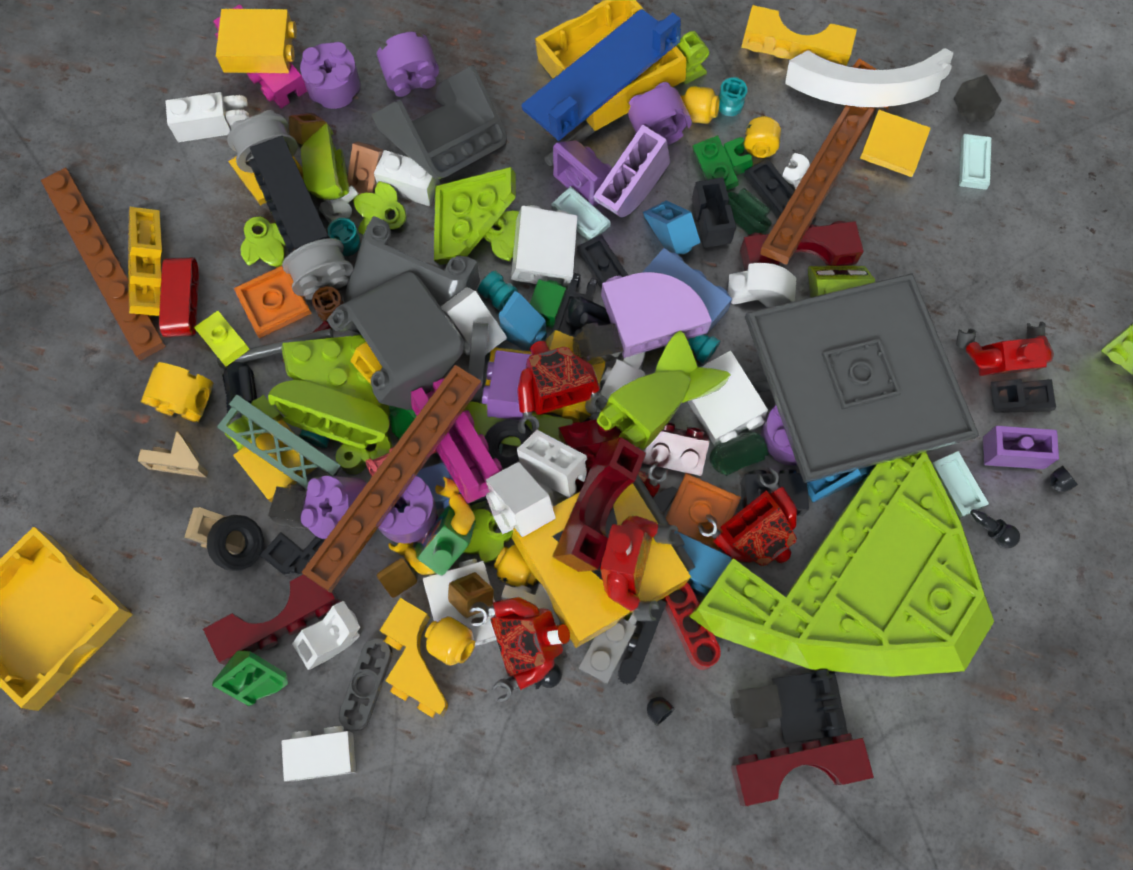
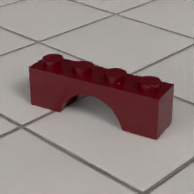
[740,221,864,271]
[552,437,646,572]
[203,574,340,665]
[731,733,874,806]

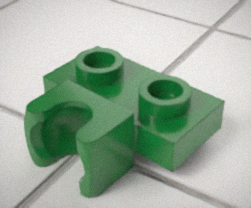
[692,135,753,190]

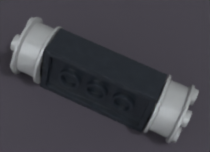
[227,110,353,300]

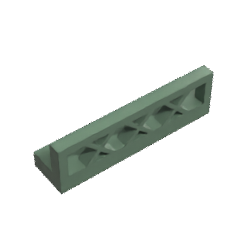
[217,394,341,489]

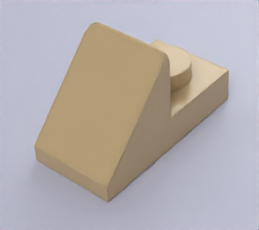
[138,431,208,478]
[184,507,245,555]

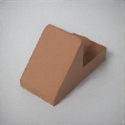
[347,141,383,200]

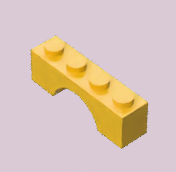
[741,5,857,66]

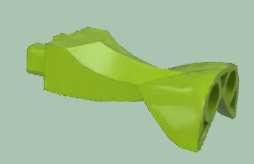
[597,330,731,450]

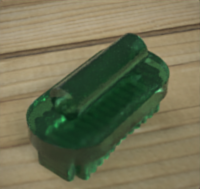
[728,188,772,234]
[709,432,768,476]

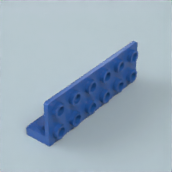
[521,9,681,141]

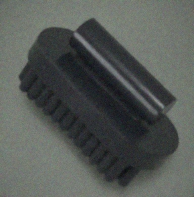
[567,296,614,338]
[222,362,257,419]

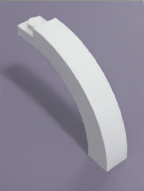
[785,48,953,107]

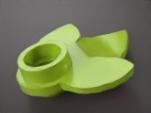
[353,181,406,235]
[484,210,519,262]
[240,217,286,267]
[463,509,513,563]

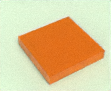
[234,266,312,339]
[666,473,741,551]

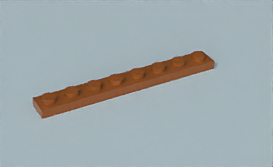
[760,105,876,265]
[40,168,166,361]
[301,365,482,593]

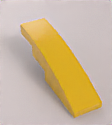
[128,207,162,316]

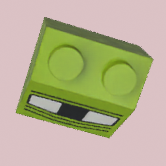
[808,266,875,298]

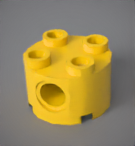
[141,362,214,423]

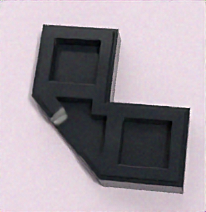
[260,532,326,576]

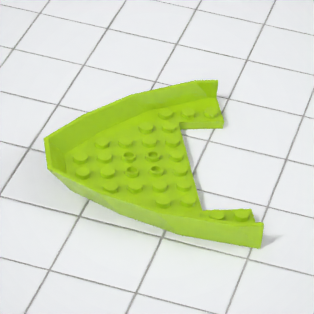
[689,452,994,677]

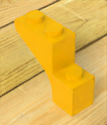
[379,598,448,718]

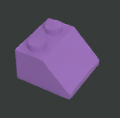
[553,140,612,208]

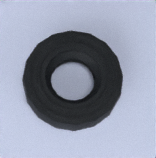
[485,419,534,470]
[206,515,264,571]

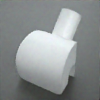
[782,153,810,190]
[319,185,359,223]

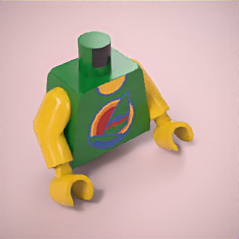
[388,477,476,576]

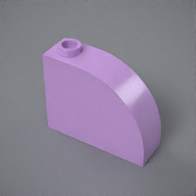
[593,125,670,217]
[601,272,712,358]

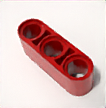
[159,257,199,337]
[662,583,721,670]

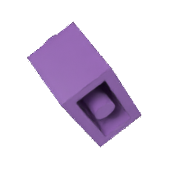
[482,350,531,420]
[983,426,1059,469]

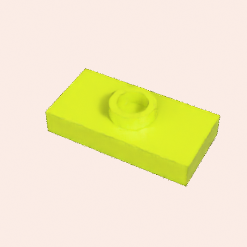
[194,311,250,367]

